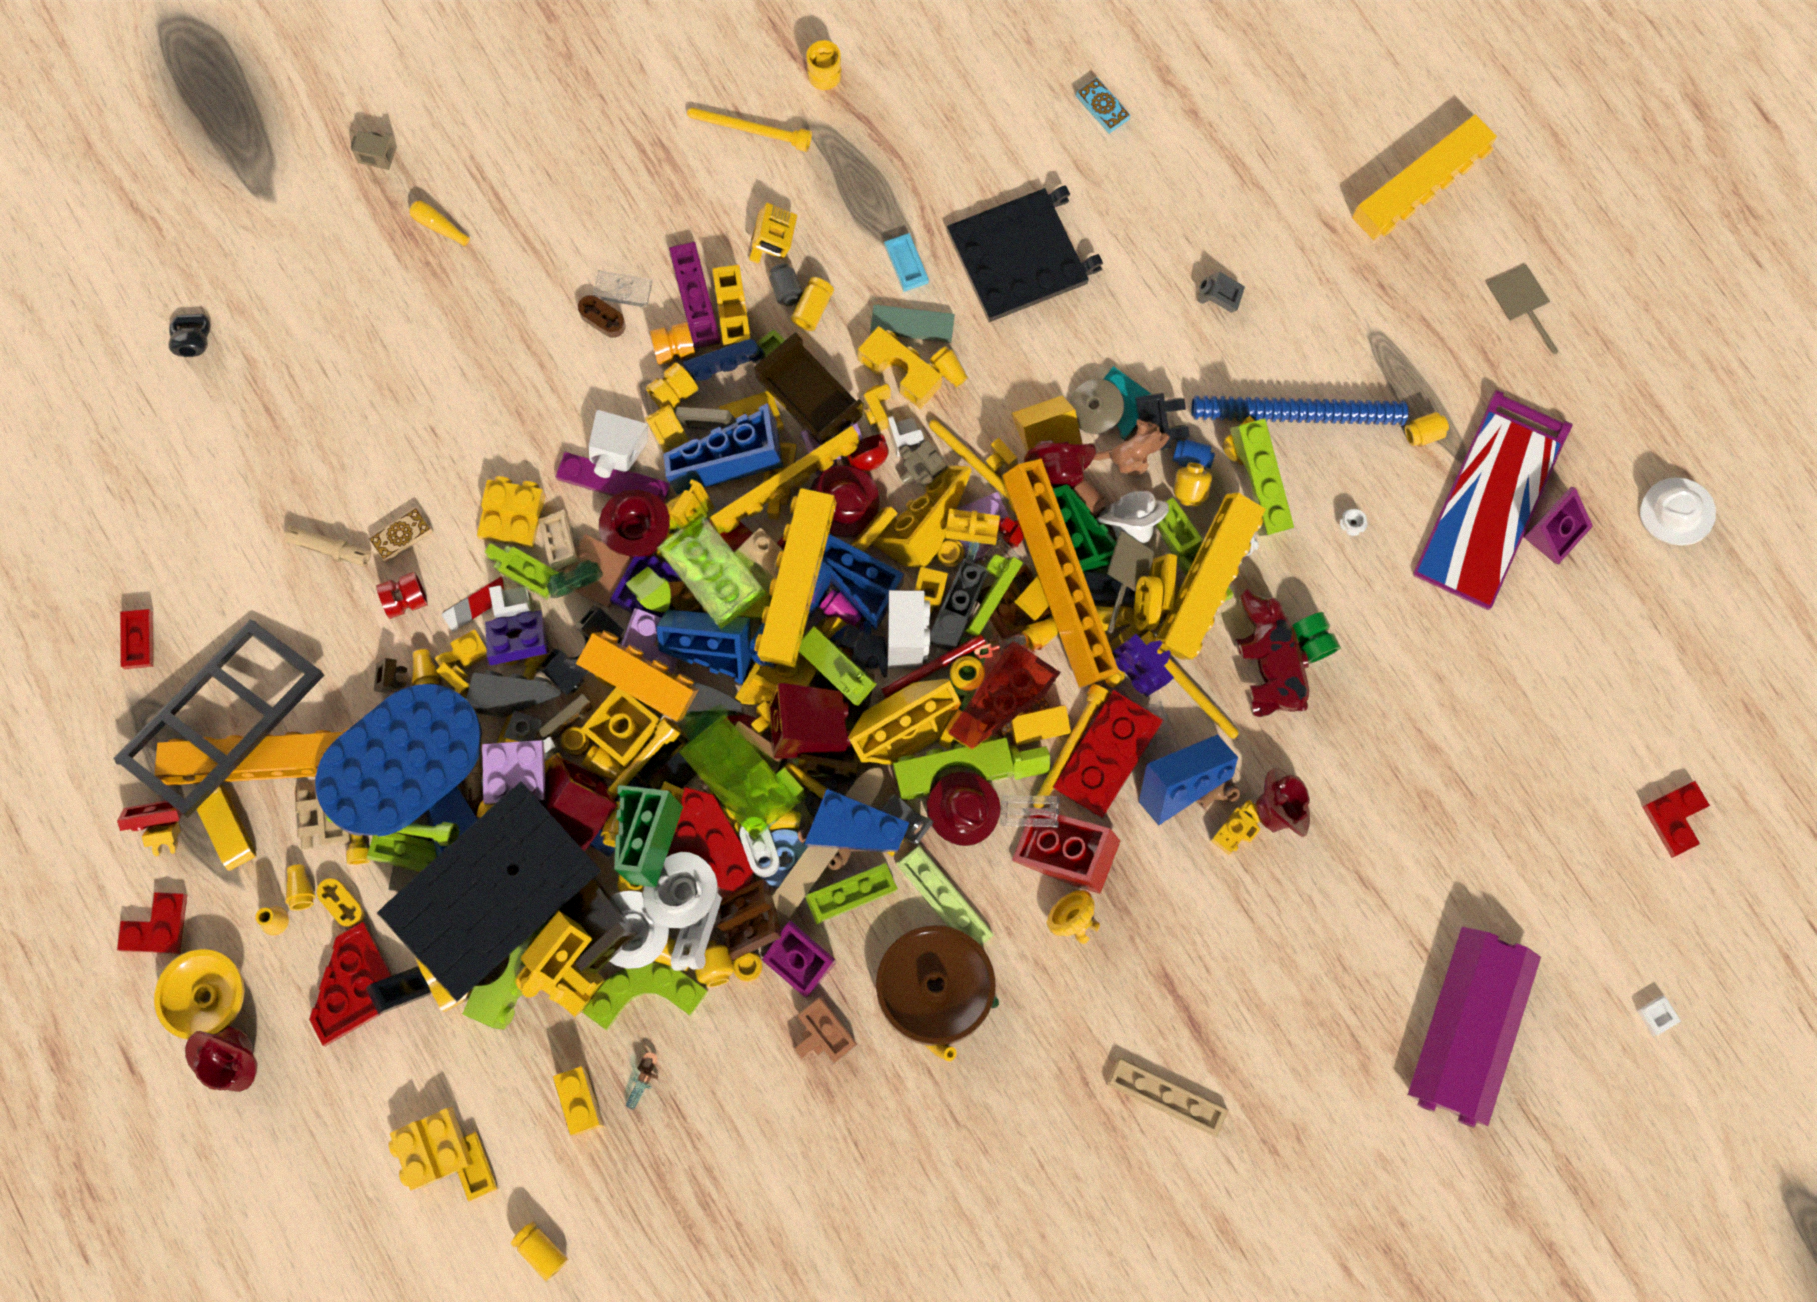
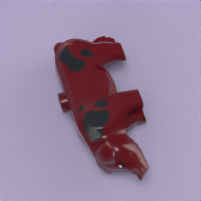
[1235,588,1309,717]

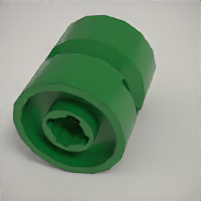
[1292,612,1341,664]

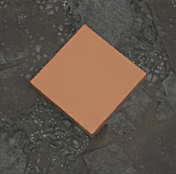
[558,534,633,609]

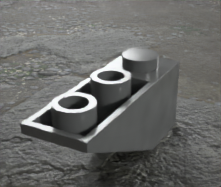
[930,559,989,651]
[466,670,561,717]

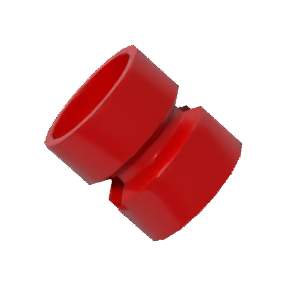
[376,571,428,619]

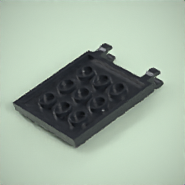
[946,185,1103,322]

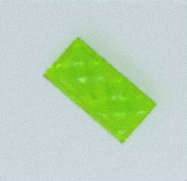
[657,513,766,629]
[679,715,799,840]

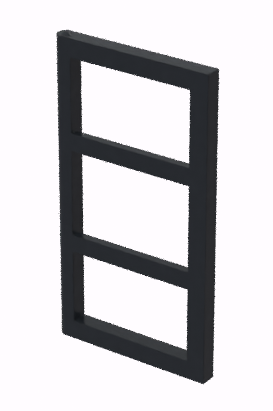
[113,619,325,818]

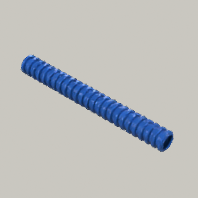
[1192,395,1408,426]

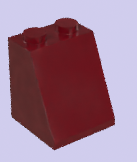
[769,683,851,759]
[539,755,617,852]

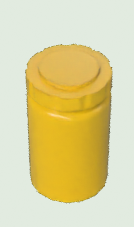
[791,277,834,331]
[510,1221,569,1282]

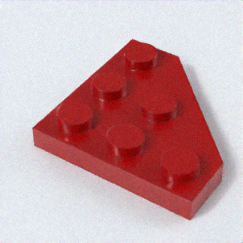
[666,786,753,892]
[309,922,393,1047]

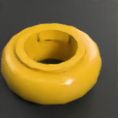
[950,656,985,691]

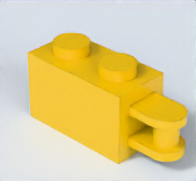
[515,910,592,998]

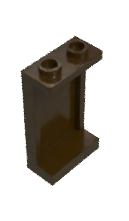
[754,332,863,446]
[798,669,875,781]
[550,877,638,974]

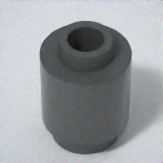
[769,263,803,306]

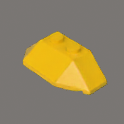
[848,678,961,765]

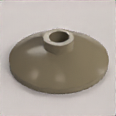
[1069,379,1124,434]

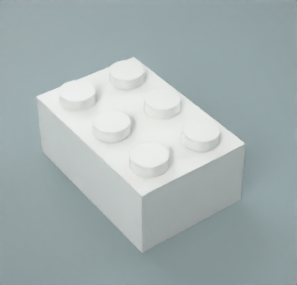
[888,591,930,669]

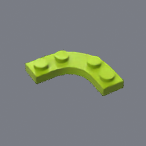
[582,963,708,1031]

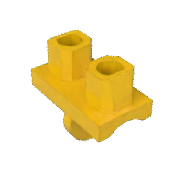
[945,509,1000,545]

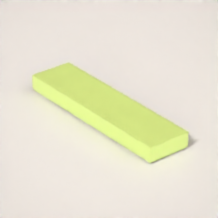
[896,845,994,946]

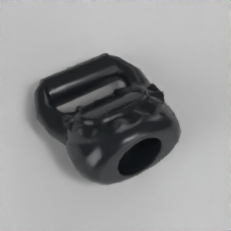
[168,314,211,357]

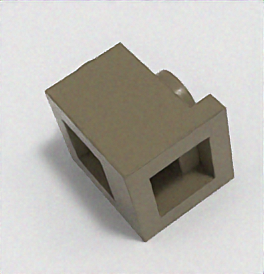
[351,131,397,170]

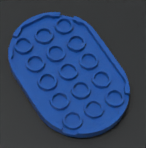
[315,684,482,837]

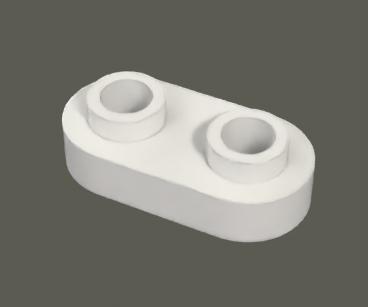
[740,819,780,877]

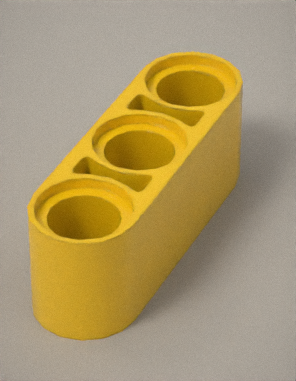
[196,784,257,871]

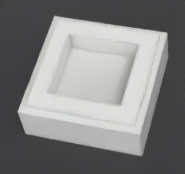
[1636,995,1681,1036]

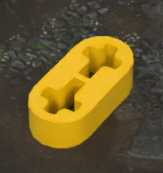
[1133,576,1163,630]
[316,878,365,928]

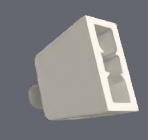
[589,410,648,478]

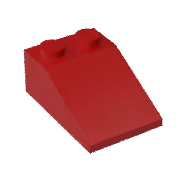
[1012,807,1121,894]

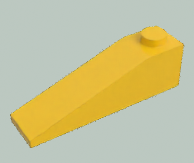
[872,466,972,568]

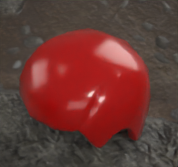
[847,434,889,471]

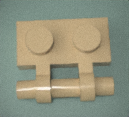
[295,789,351,850]

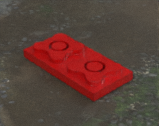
[1053,690,1163,819]

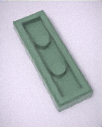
[870,305,955,343]

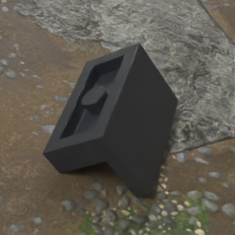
[637,734,707,790]

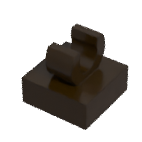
[374,658,407,693]

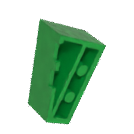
[1053,484,1116,574]
[614,785,683,888]

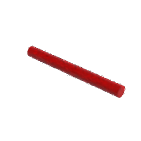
[881,634,986,698]

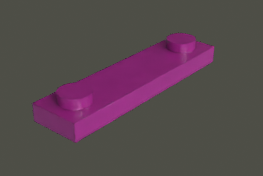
[669,241,721,349]
[555,452,671,503]

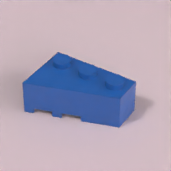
[822,534,904,631]
[657,609,753,685]
[1139,734,1238,826]
[804,789,909,853]

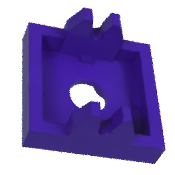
[610,556,688,618]
[485,610,549,666]
[1112,634,1174,697]

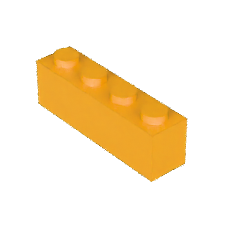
[576,630,699,722]

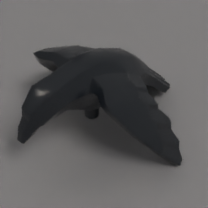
[830,621,888,678]

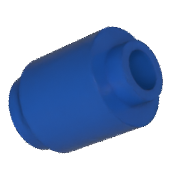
[1172,439,1215,469]

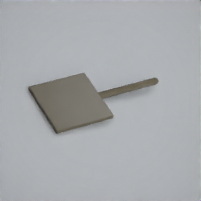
[1486,265,1558,354]
[1107,531,1155,633]

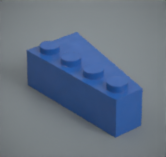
[663,403,784,495]

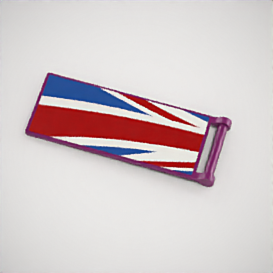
[1413,389,1573,610]

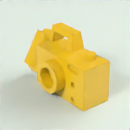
[1211,800,1261,855]

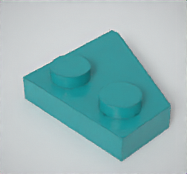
[1103,366,1152,441]

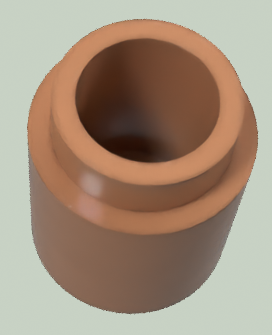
[1071,479,1107,518]

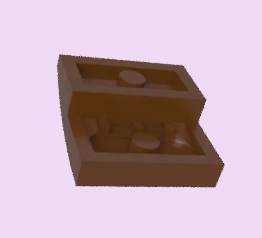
[977,565,1052,642]
[716,879,782,961]

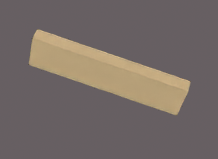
[1106,1057,1229,1138]

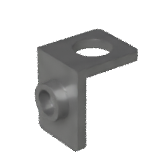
[880,794,934,844]

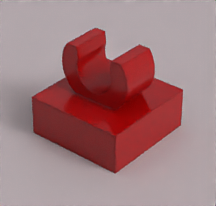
[998,517,1024,550]

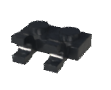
[1135,393,1190,450]

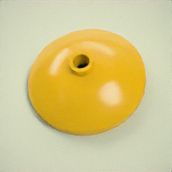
[154,949,244,1040]

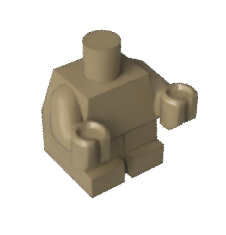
[899,440,948,485]

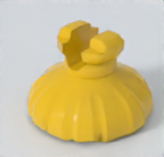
[1046,890,1100,944]

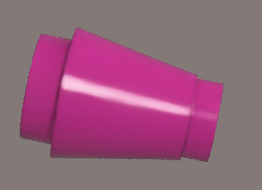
[819,589,863,626]

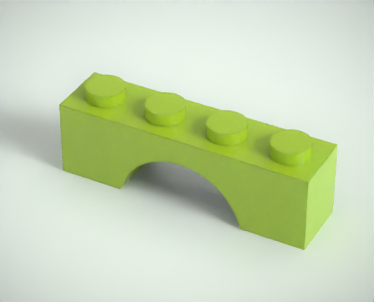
[1230,419,1294,536]
[893,736,1015,801]
[462,919,550,1030]

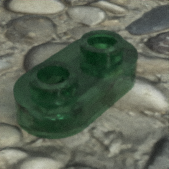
[546,560,603,598]

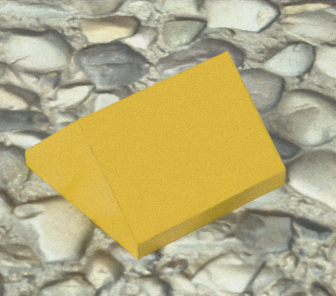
[1011,395,1083,453]

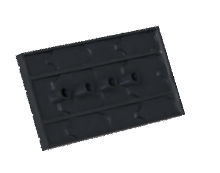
[377,781,601,1003]

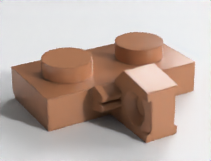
[794,997,857,1064]

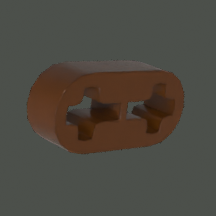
[578,295,626,338]

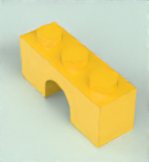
[712,264,751,347]
[857,326,942,410]

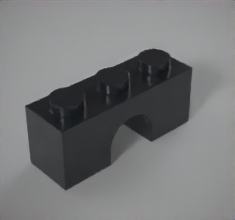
[536,606,625,695]

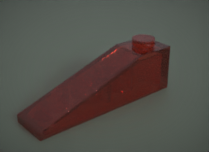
[948,641,1061,750]

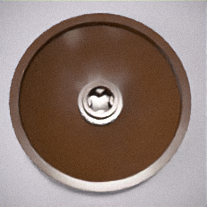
[876,925,996,1046]

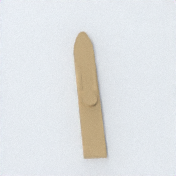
[772,768,884,918]

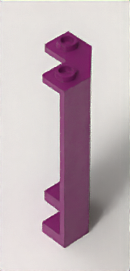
[1407,927,1541,1128]

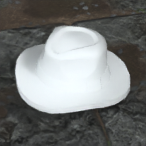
[1640,477,1716,546]
[1097,491,1169,543]
[643,852,718,928]
[610,891,669,969]

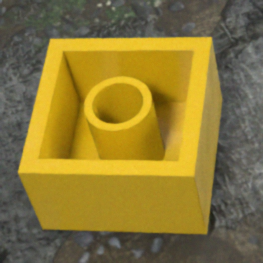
[581,687,661,768]

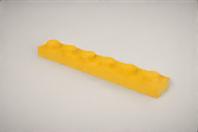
[710,426,859,534]

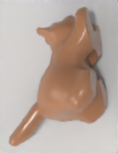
[1093,419,1170,476]

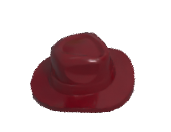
[1024,440,1096,488]
[809,466,879,537]
[598,489,670,557]
[1255,767,1310,837]
[926,771,1001,846]
[185,1026,258,1092]

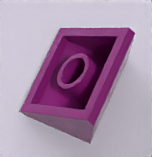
[1524,486,1593,565]
[762,921,836,998]

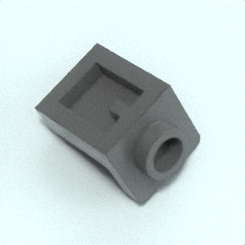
[1197,272,1245,313]
[504,710,542,742]

